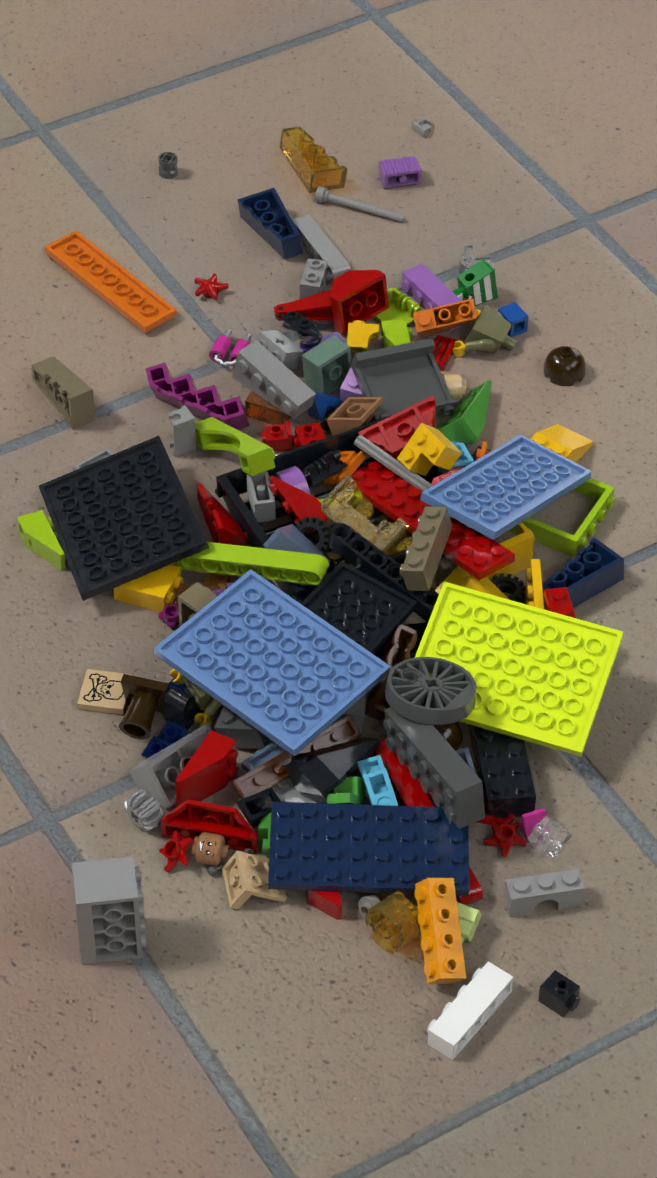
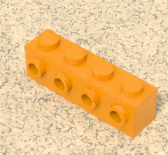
[415,878,466,984]

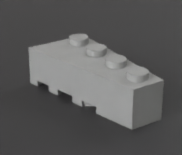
[232,340,316,419]

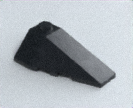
[285,737,381,796]

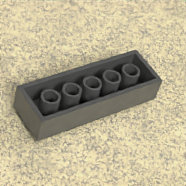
[383,707,485,829]

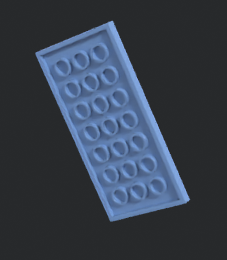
[420,434,592,540]

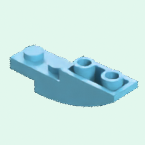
[357,755,398,806]

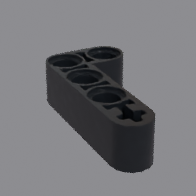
[164,686,204,731]

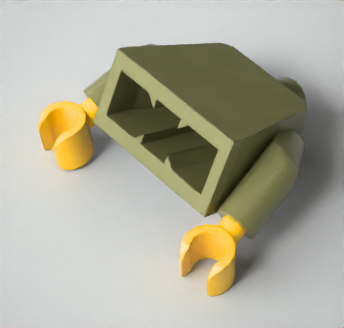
[453,304,517,357]
[170,669,222,727]

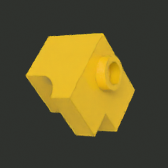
[347,320,379,353]

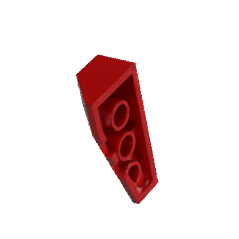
[197,483,249,546]

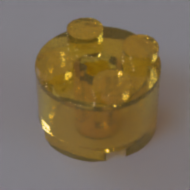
[365,891,421,952]

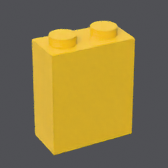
[113,565,184,612]

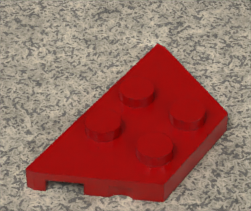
[358,396,436,458]

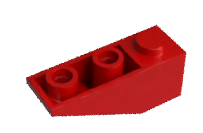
[268,476,330,534]

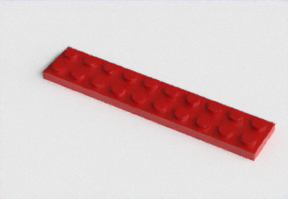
[343,460,515,580]

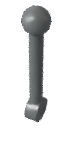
[208,848,254,876]

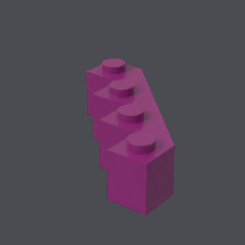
[145,363,250,430]

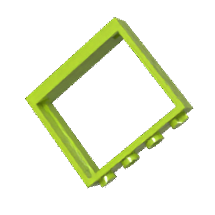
[508,478,616,557]

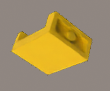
[487,523,535,579]

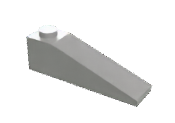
[129,723,212,809]

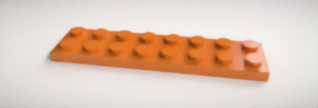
[45,230,177,333]

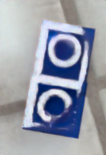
[141,720,190,759]

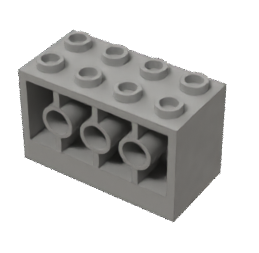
[72,856,147,965]

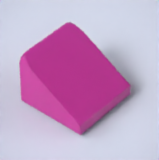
[520,808,549,843]

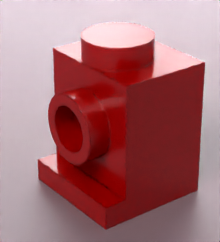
[260,420,292,452]

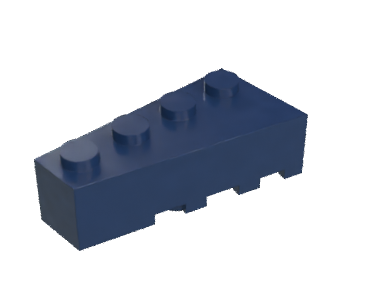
[237,188,303,259]
[542,537,624,608]

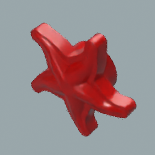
[194,273,229,300]
[484,821,526,858]
[159,830,195,873]

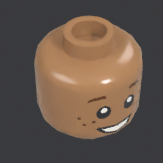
[192,832,229,866]

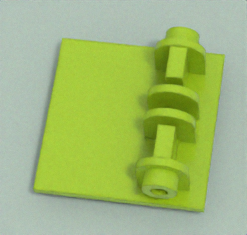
[374,287,422,325]

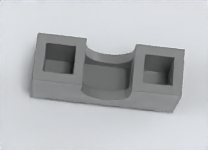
[504,869,585,917]

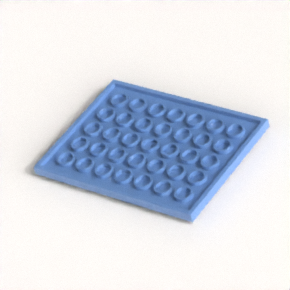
[154,569,391,756]

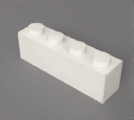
[427,961,514,1060]

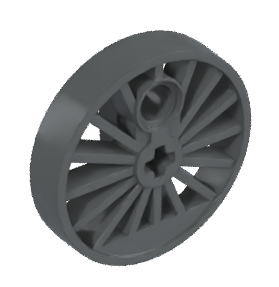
[385,657,477,725]

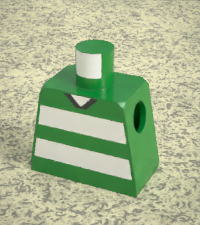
[452,259,498,306]

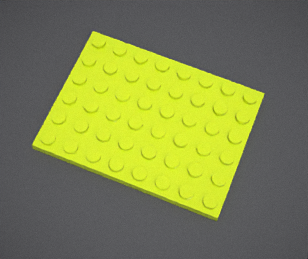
[415,582,623,757]

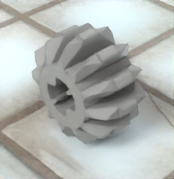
[124,789,164,832]

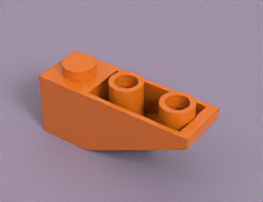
[413,298,478,338]

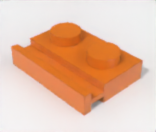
[323,451,366,485]

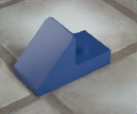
[307,391,344,421]

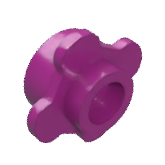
[159,604,179,627]

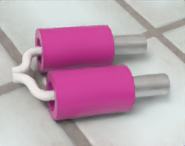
[209,329,252,367]

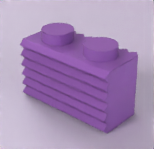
[379,155,422,188]

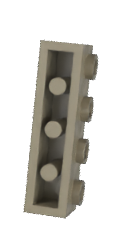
[400,506,452,591]

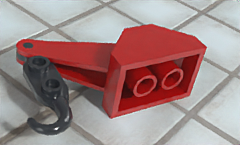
[274,269,389,347]

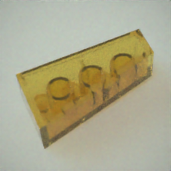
[279,127,347,193]

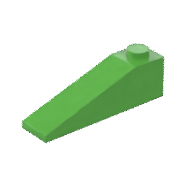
[436,379,492,445]

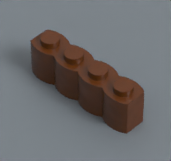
[365,624,417,721]

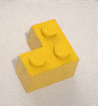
[397,423,462,476]

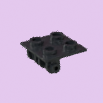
[300,450,348,489]

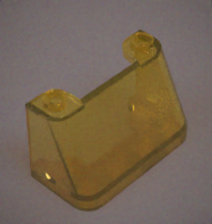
[321,475,414,556]

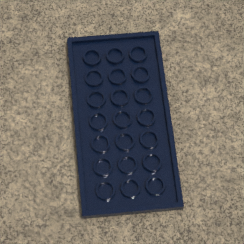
[268,802,469,896]

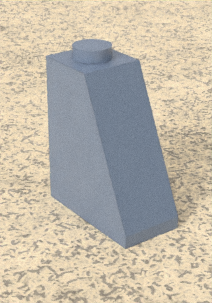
[263,524,330,570]

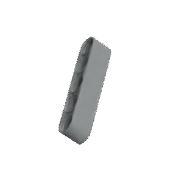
[292,214,351,283]

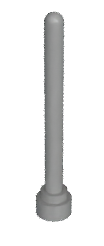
[314,186,405,222]

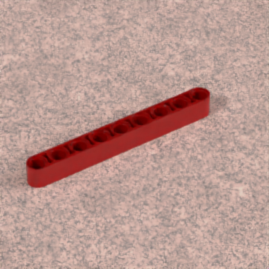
[370,740,483,905]

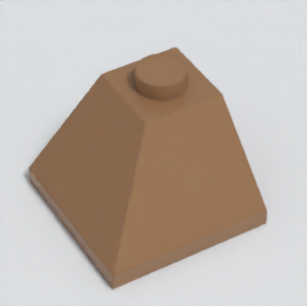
[327,397,384,436]

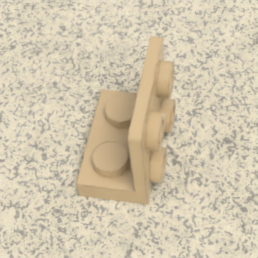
[222,851,287,909]

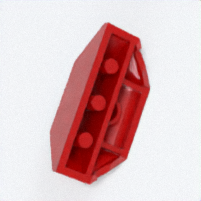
[161,800,258,854]

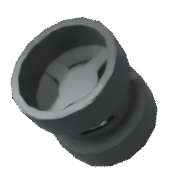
[158,152,178,179]

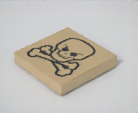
[77,669,133,715]

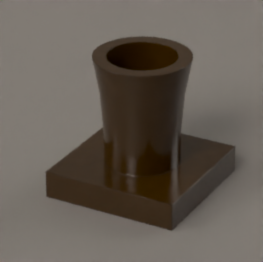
[119,674,170,739]

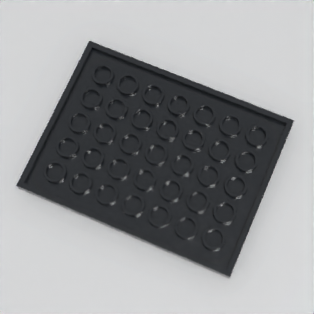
[39,436,209,601]

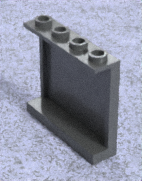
[350,338,459,421]

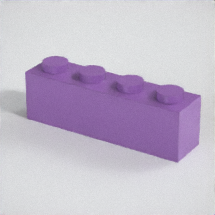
[401,264,469,332]

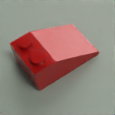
[175,730,239,808]

